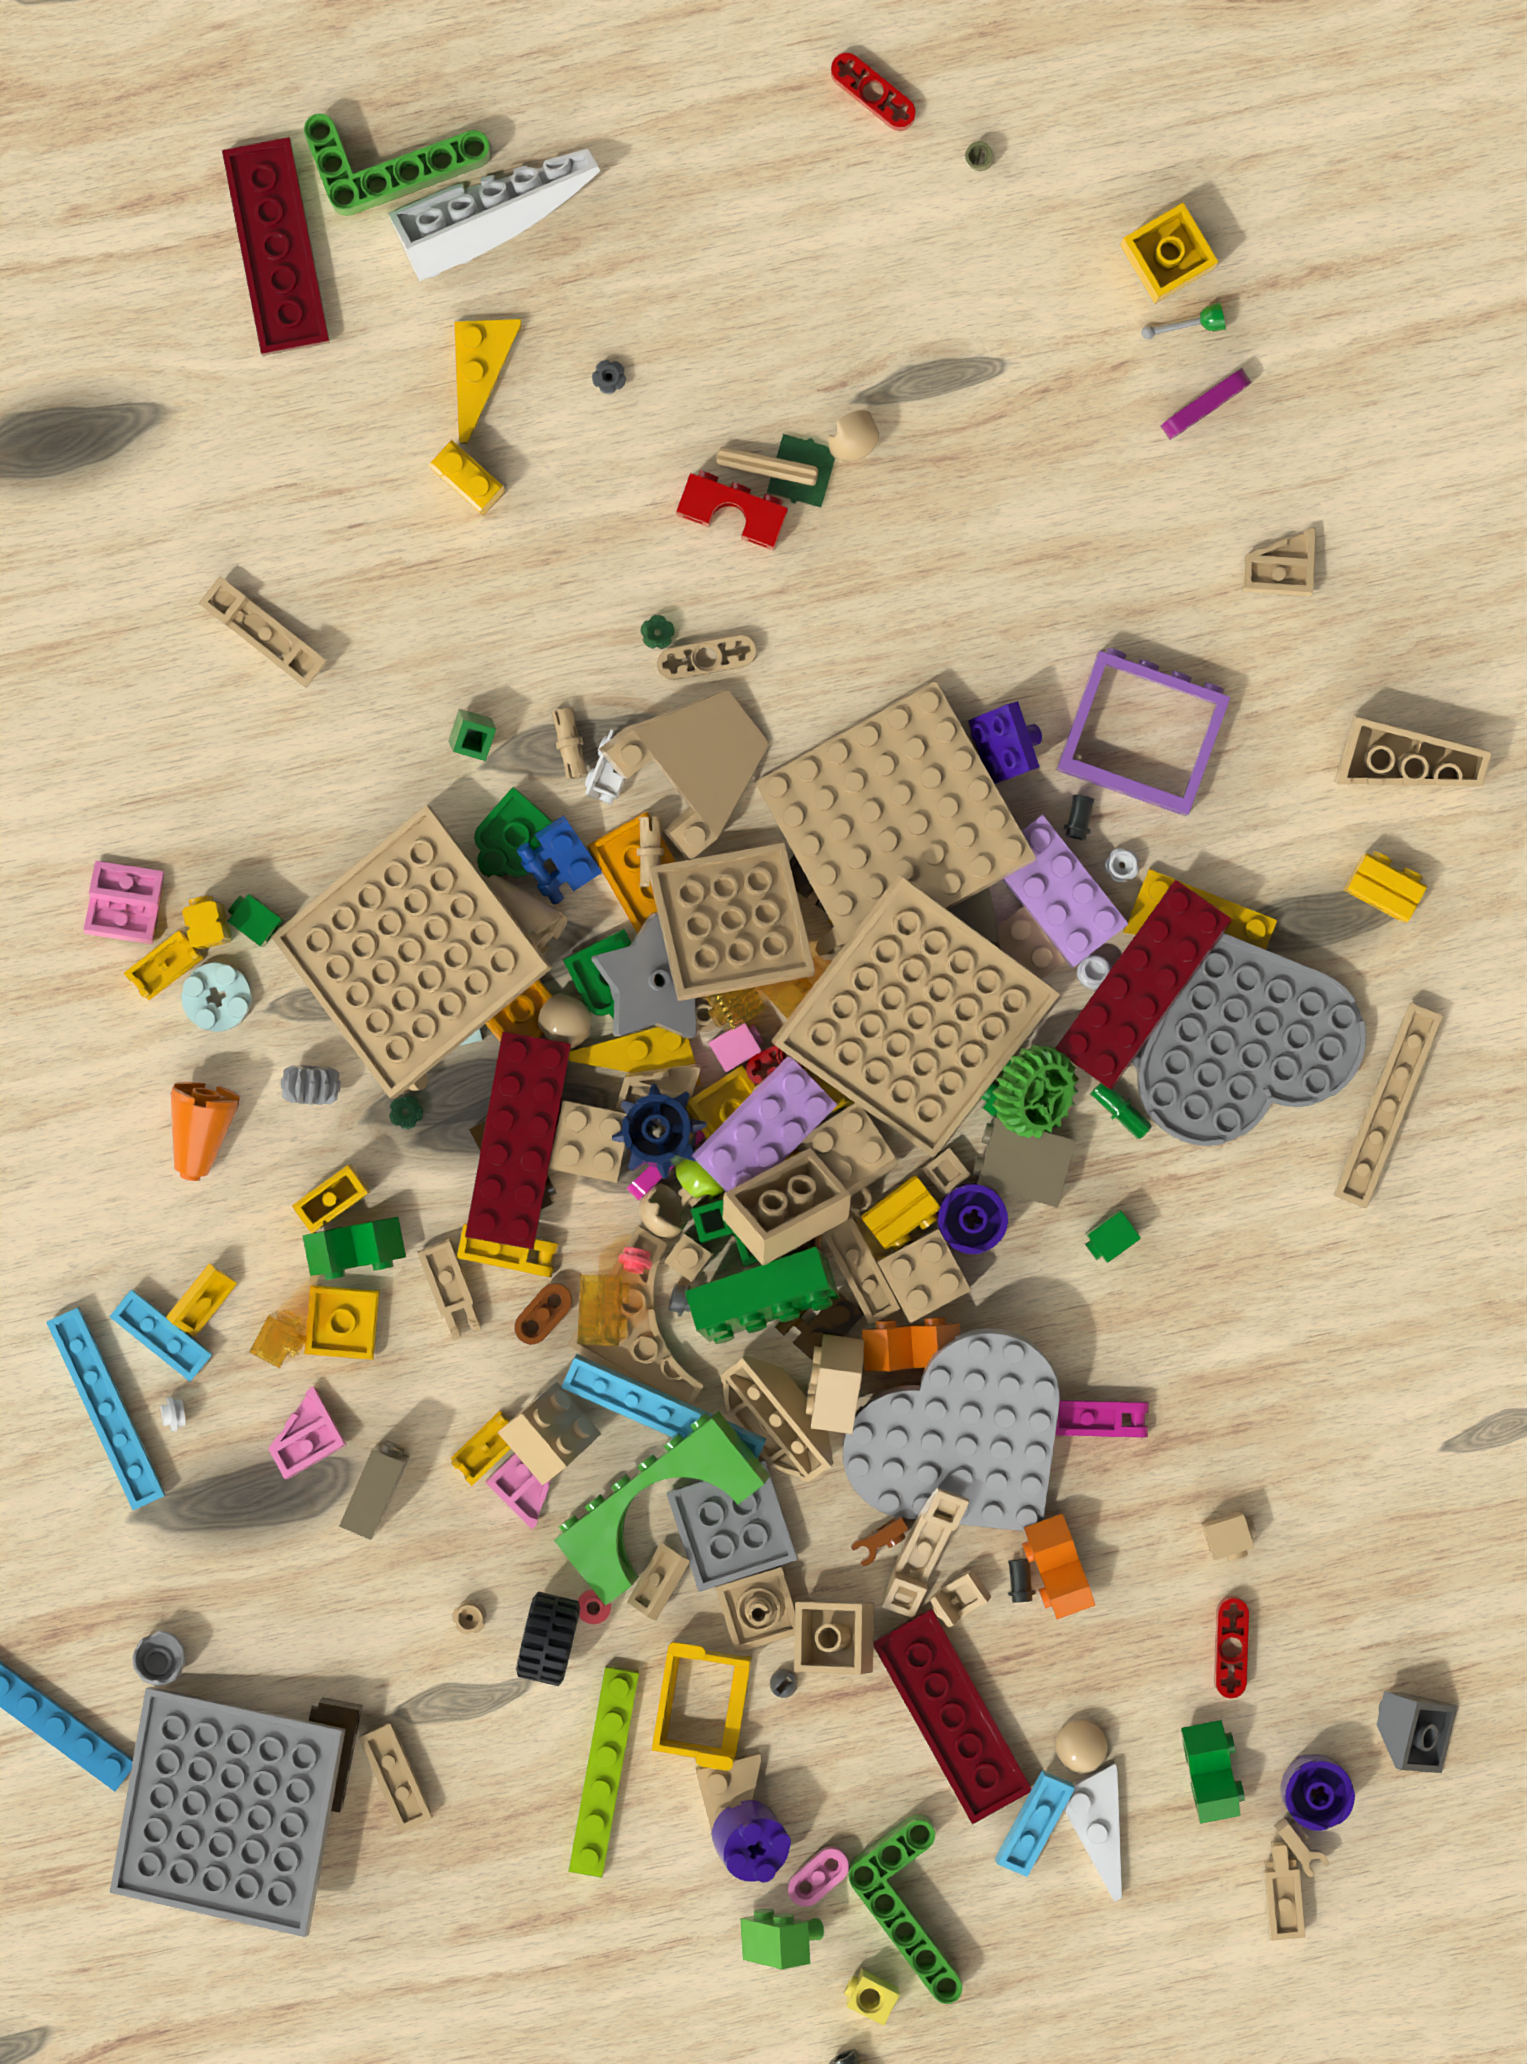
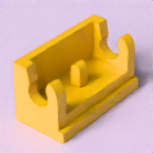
[123,931,204,1001]
[450,1410,511,1486]

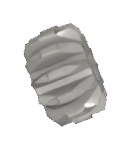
[281,1065,341,1105]

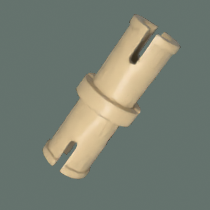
[551,707,588,780]
[637,817,664,887]

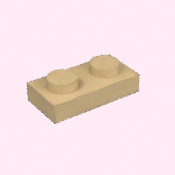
[627,1542,690,1621]

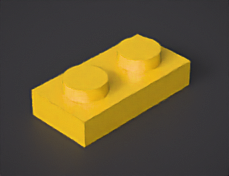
[166,1263,238,1338]

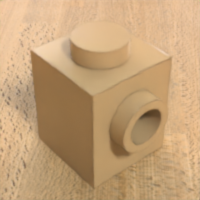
[1201,1511,1257,1561]

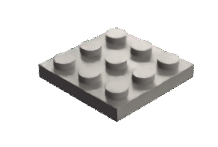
[666,1460,797,1592]

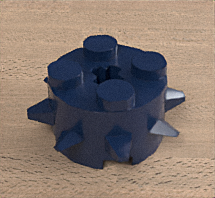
[612,1084,707,1179]

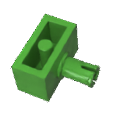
[740,1909,824,1970]

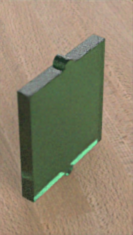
[767,434,835,508]

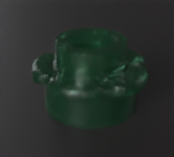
[640,615,675,649]
[389,1095,423,1129]

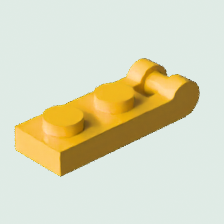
[456,1223,559,1278]

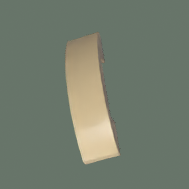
[199,576,328,688]
[881,1487,969,1618]

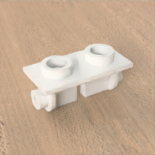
[585,730,625,805]

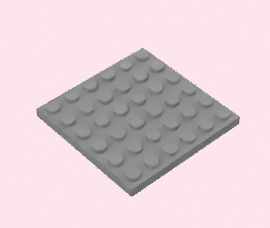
[110,1687,346,1937]

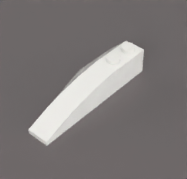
[388,149,600,281]

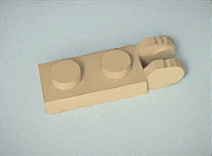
[417,1239,482,1341]

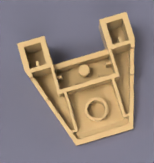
[599,689,770,860]

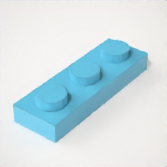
[109,1289,213,1382]
[995,1770,1075,1877]

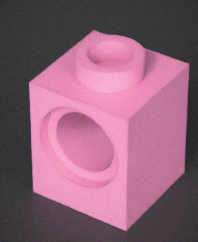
[708,1022,764,1072]

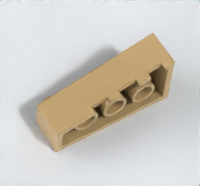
[1334,715,1492,786]

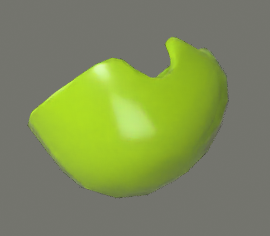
[675,1149,725,1200]

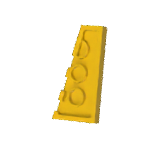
[1122,869,1277,950]

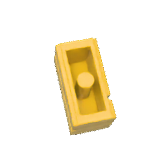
[428,440,505,516]
[1343,851,1427,923]
[182,895,233,949]
[291,1164,371,1234]
[860,1174,940,1251]

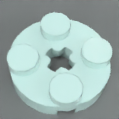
[181,963,252,1032]

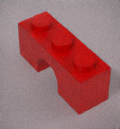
[676,470,788,551]

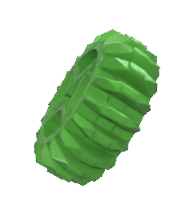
[993,1045,1079,1138]

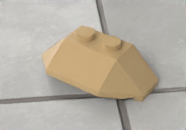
[720,1355,834,1483]

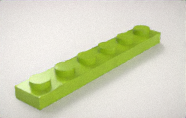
[568,1666,639,1878]

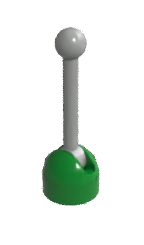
[1141,302,1226,339]

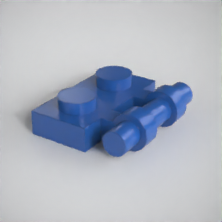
[517,815,602,905]

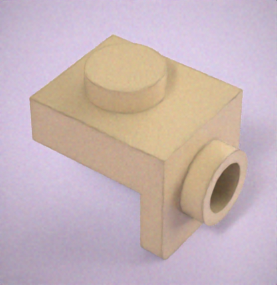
[930,1569,992,1627]

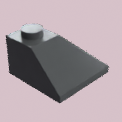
[1376,1691,1457,1773]

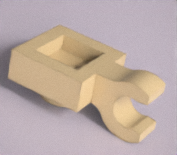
[1274,1818,1329,1878]

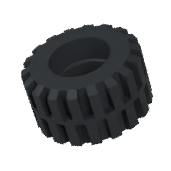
[516,1592,580,1686]

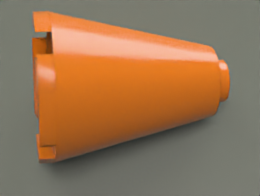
[170,1081,240,1181]

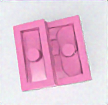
[83,861,164,945]

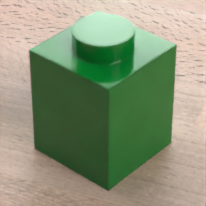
[448,709,496,761]
[227,894,285,947]
[1085,1209,1141,1263]

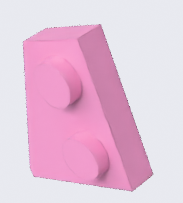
[268,1387,347,1480]
[485,1452,551,1529]

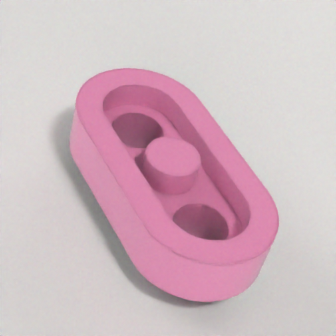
[788,1846,849,1907]

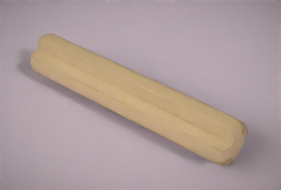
[717,447,818,486]

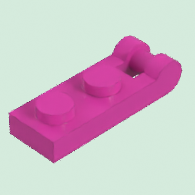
[1055,1400,1149,1438]

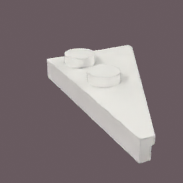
[1064,1762,1122,1902]

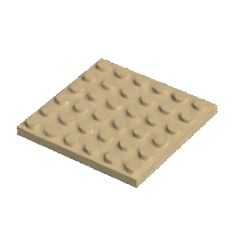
[755,681,1037,945]
[271,805,552,1099]
[771,874,1060,1158]

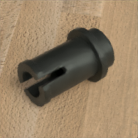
[1064,795,1095,840]
[1008,1559,1036,1603]

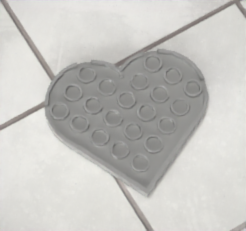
[1137,933,1366,1146]
[843,1328,1060,1531]

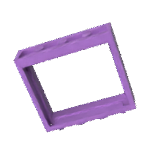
[1056,648,1230,816]

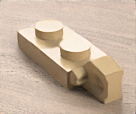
[1263,1840,1305,1941]

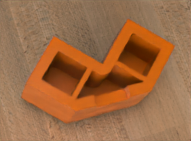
[862,1317,960,1371]
[1022,1514,1096,1619]

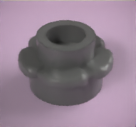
[592,360,626,394]
[668,1283,690,1317]

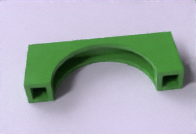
[554,1411,770,1606]

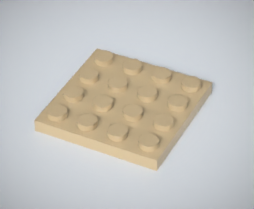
[648,843,815,1001]

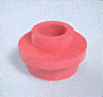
[618,1247,653,1274]
[578,1589,611,1624]

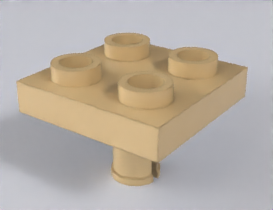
[715,1565,795,1653]

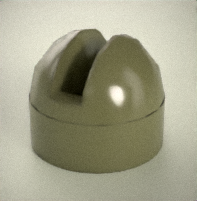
[965,141,994,171]

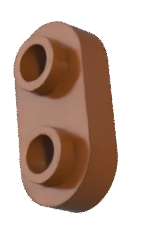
[514,1283,572,1345]

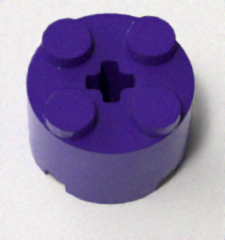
[937,1183,1008,1254]
[1280,1754,1355,1831]
[711,1800,791,1883]

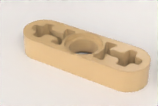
[657,635,756,681]

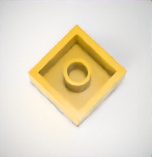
[1120,202,1219,304]

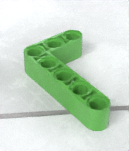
[304,113,492,216]
[848,1814,962,2004]

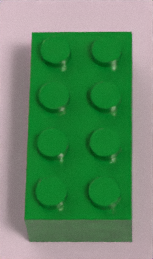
[685,1247,840,1344]

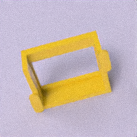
[651,1642,752,1771]

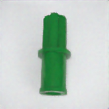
[1090,1083,1152,1139]

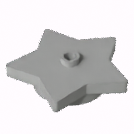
[592,912,696,1039]

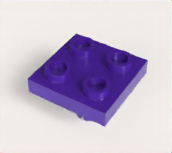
[968,701,1042,784]

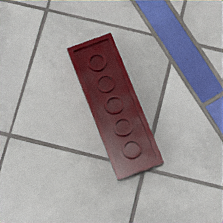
[222,137,330,356]
[1055,879,1233,1090]
[465,1031,571,1250]
[873,1608,1032,1825]

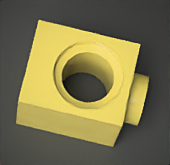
[843,1969,900,2026]

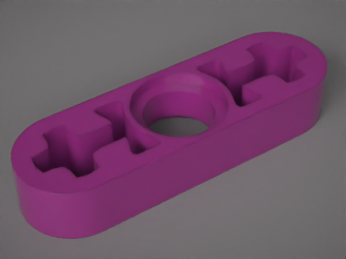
[1160,368,1252,440]

